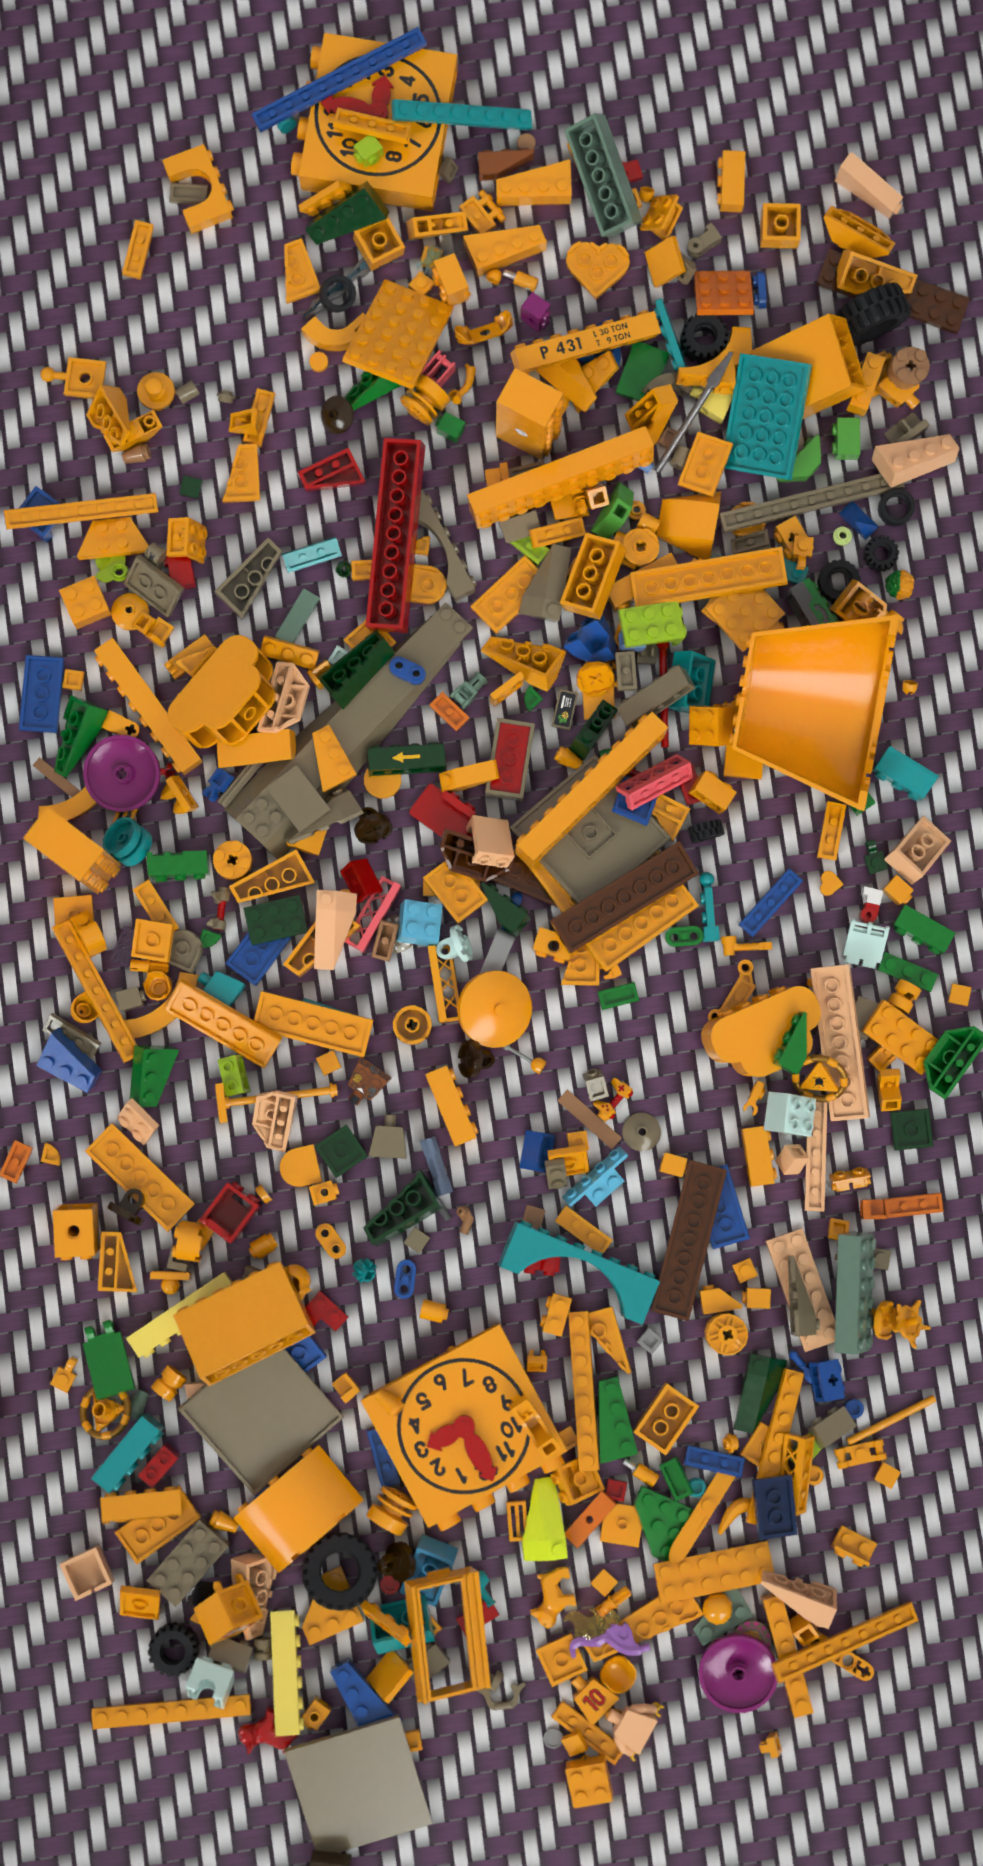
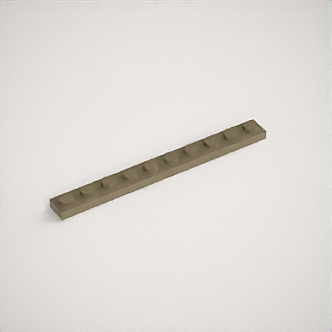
[718,474,905,533]

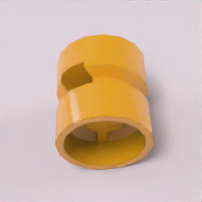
[887,979,921,1015]
[151,1364,188,1402]

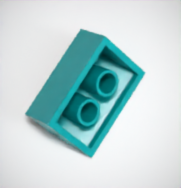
[667,651,716,713]
[872,746,939,801]
[369,1595,435,1654]

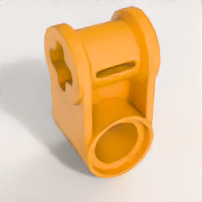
[101,710,139,737]

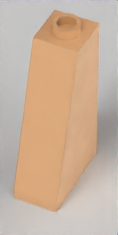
[835,152,903,219]

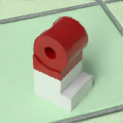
[859,886,883,923]

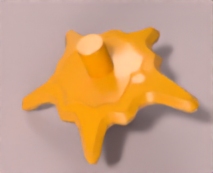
[893,1300,931,1349]

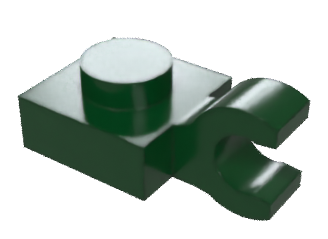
[863,839,888,875]

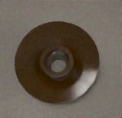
[321,396,354,434]

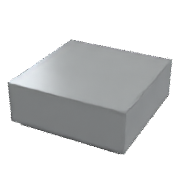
[636,1327,664,1355]

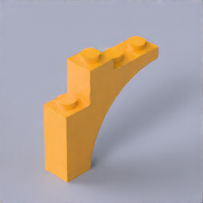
[676,327,752,395]

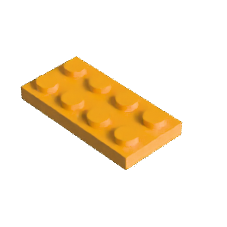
[861,999,938,1075]

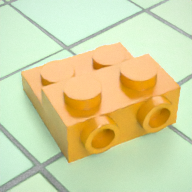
[551,1458,605,1506]

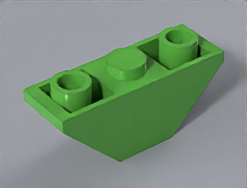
[777,434,821,482]
[591,482,634,539]

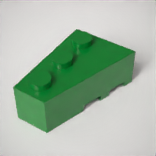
[146,850,210,883]
[129,1045,179,1107]

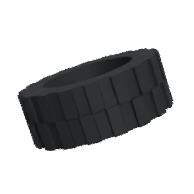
[817,559,861,603]

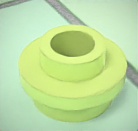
[833,527,852,546]

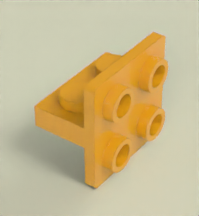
[640,194,683,241]

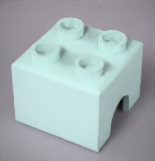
[764,1092,816,1137]
[186,1656,235,1709]

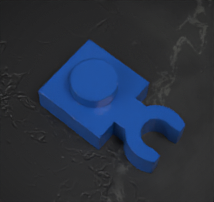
[202,767,234,802]

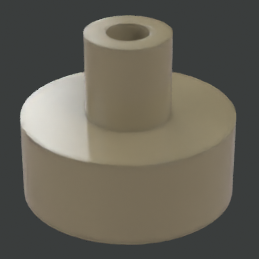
[489,1670,504,1692]

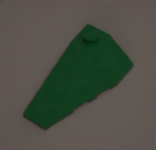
[734,1352,787,1434]

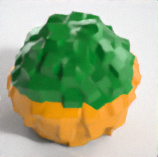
[885,570,914,600]

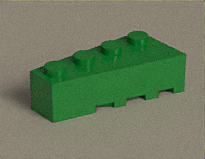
[598,1375,638,1464]

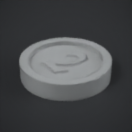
[543,1728,563,1749]

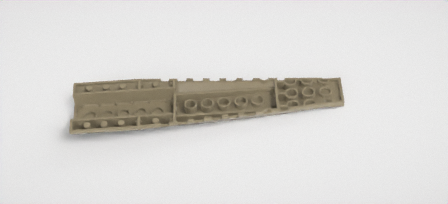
[224,602,473,860]

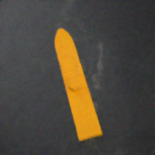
[668,1473,735,1565]

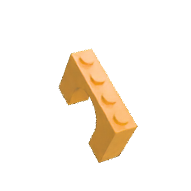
[162,144,234,234]

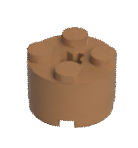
[887,347,930,390]

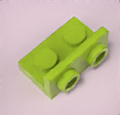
[218,1055,251,1097]

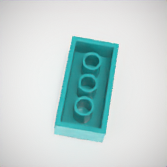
[91,1412,165,1493]

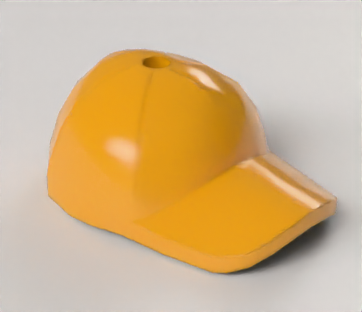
[70,992,98,1023]

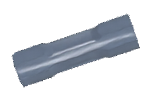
[420,1136,453,1197]

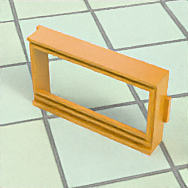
[404,1566,491,1704]

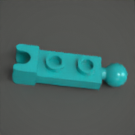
[699,872,720,942]

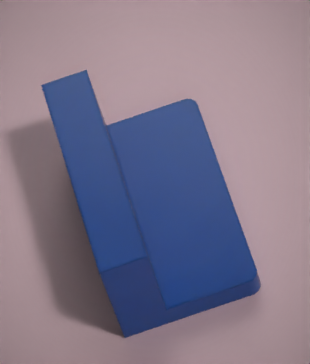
[520,1130,555,1173]

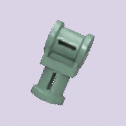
[450,671,488,710]

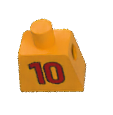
[571,1674,619,1726]

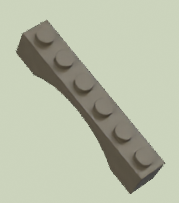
[418,490,477,603]

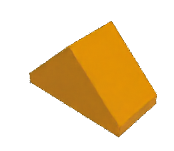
[229,408,260,435]
[286,830,327,856]

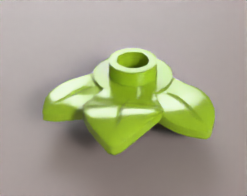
[95,556,129,583]

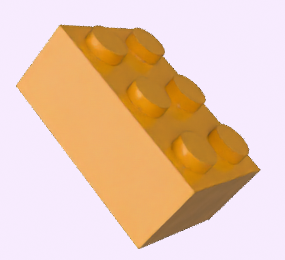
[632,1382,699,1455]

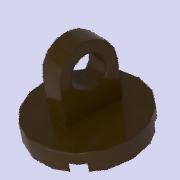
[354,807,392,844]
[458,1040,495,1078]
[107,1189,145,1226]
[377,1541,416,1582]

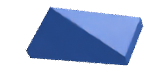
[839,501,879,540]

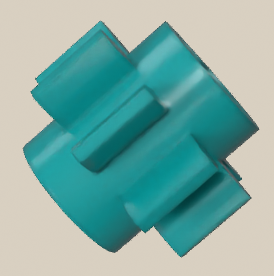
[352,1258,377,1283]

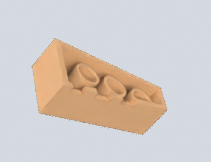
[872,434,959,488]

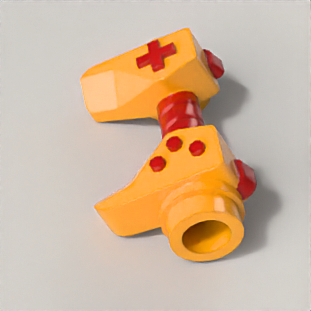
[593,1078,633,1122]

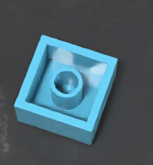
[396,899,443,946]

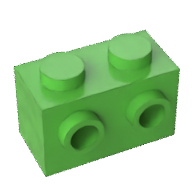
[832,418,860,460]

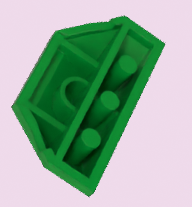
[923,1026,983,1100]

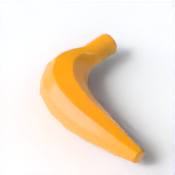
[718,1497,751,1535]

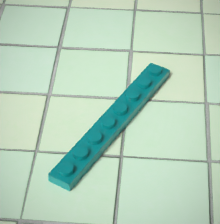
[391,99,532,130]

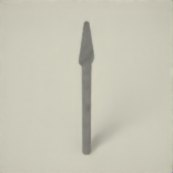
[654,351,733,473]

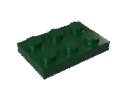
[243,895,308,946]

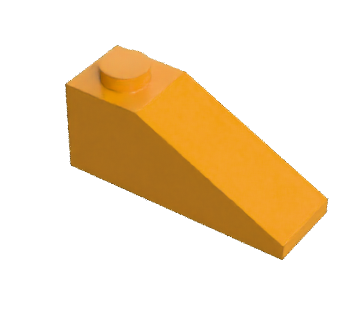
[406,211,468,240]
[439,760,499,792]

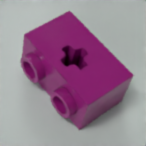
[520,292,551,332]

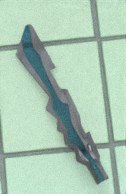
[302,257,371,321]

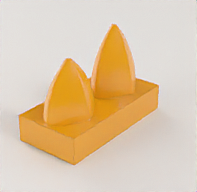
[160,775,199,814]

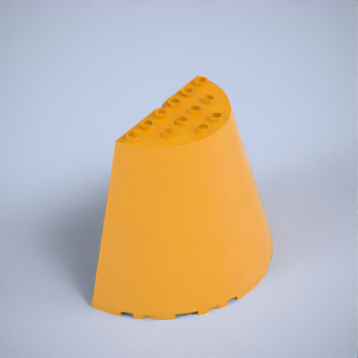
[729,615,899,811]

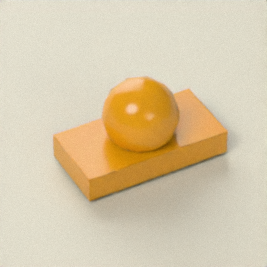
[150,1270,192,1295]

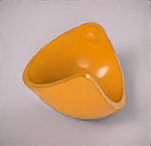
[600,1655,637,1694]

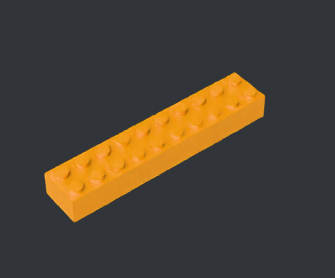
[467,426,654,529]
[515,712,669,869]

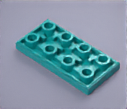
[653,298,687,372]

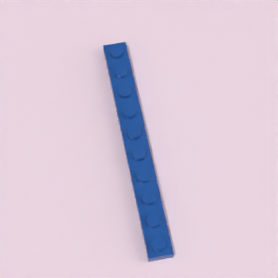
[251,27,427,132]

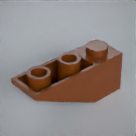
[478,148,534,181]

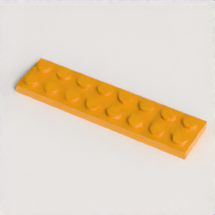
[630,546,788,607]

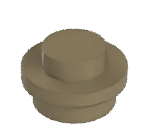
[217,390,236,404]

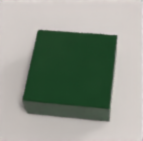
[179,476,203,499]

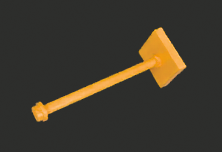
[215,1083,338,1124]

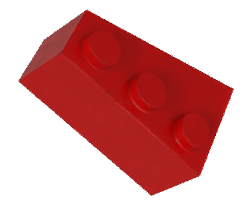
[298,447,365,492]

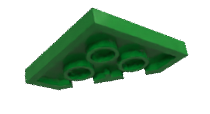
[633,1485,694,1561]

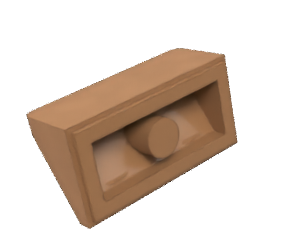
[371,919,399,962]

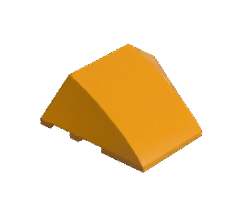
[656,491,721,560]

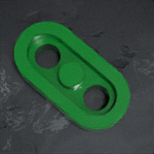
[665,926,704,947]

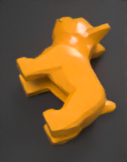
[530,1567,576,1629]

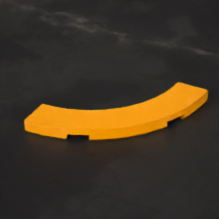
[38,786,97,821]
[124,972,199,1039]

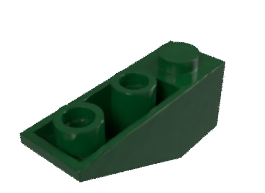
[569,700,618,760]
[481,882,530,937]

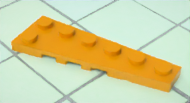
[584,1595,703,1662]

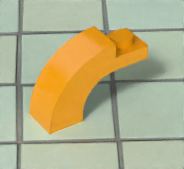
[508,1394,561,1461]

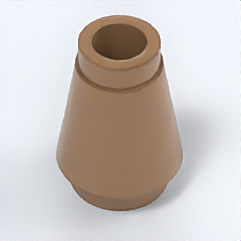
[122,443,151,464]

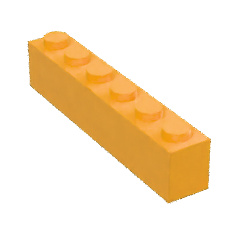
[760,1593,814,1718]

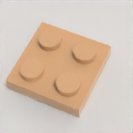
[117,1098,159,1145]

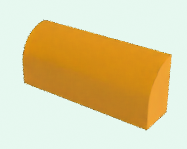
[217,729,296,768]

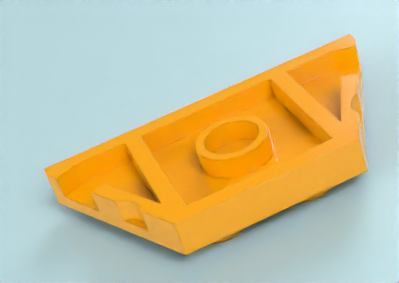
[77,517,149,560]

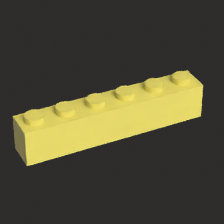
[126,1271,233,1358]
[270,1610,304,1736]

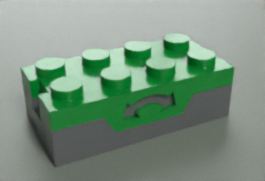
[785,578,839,626]

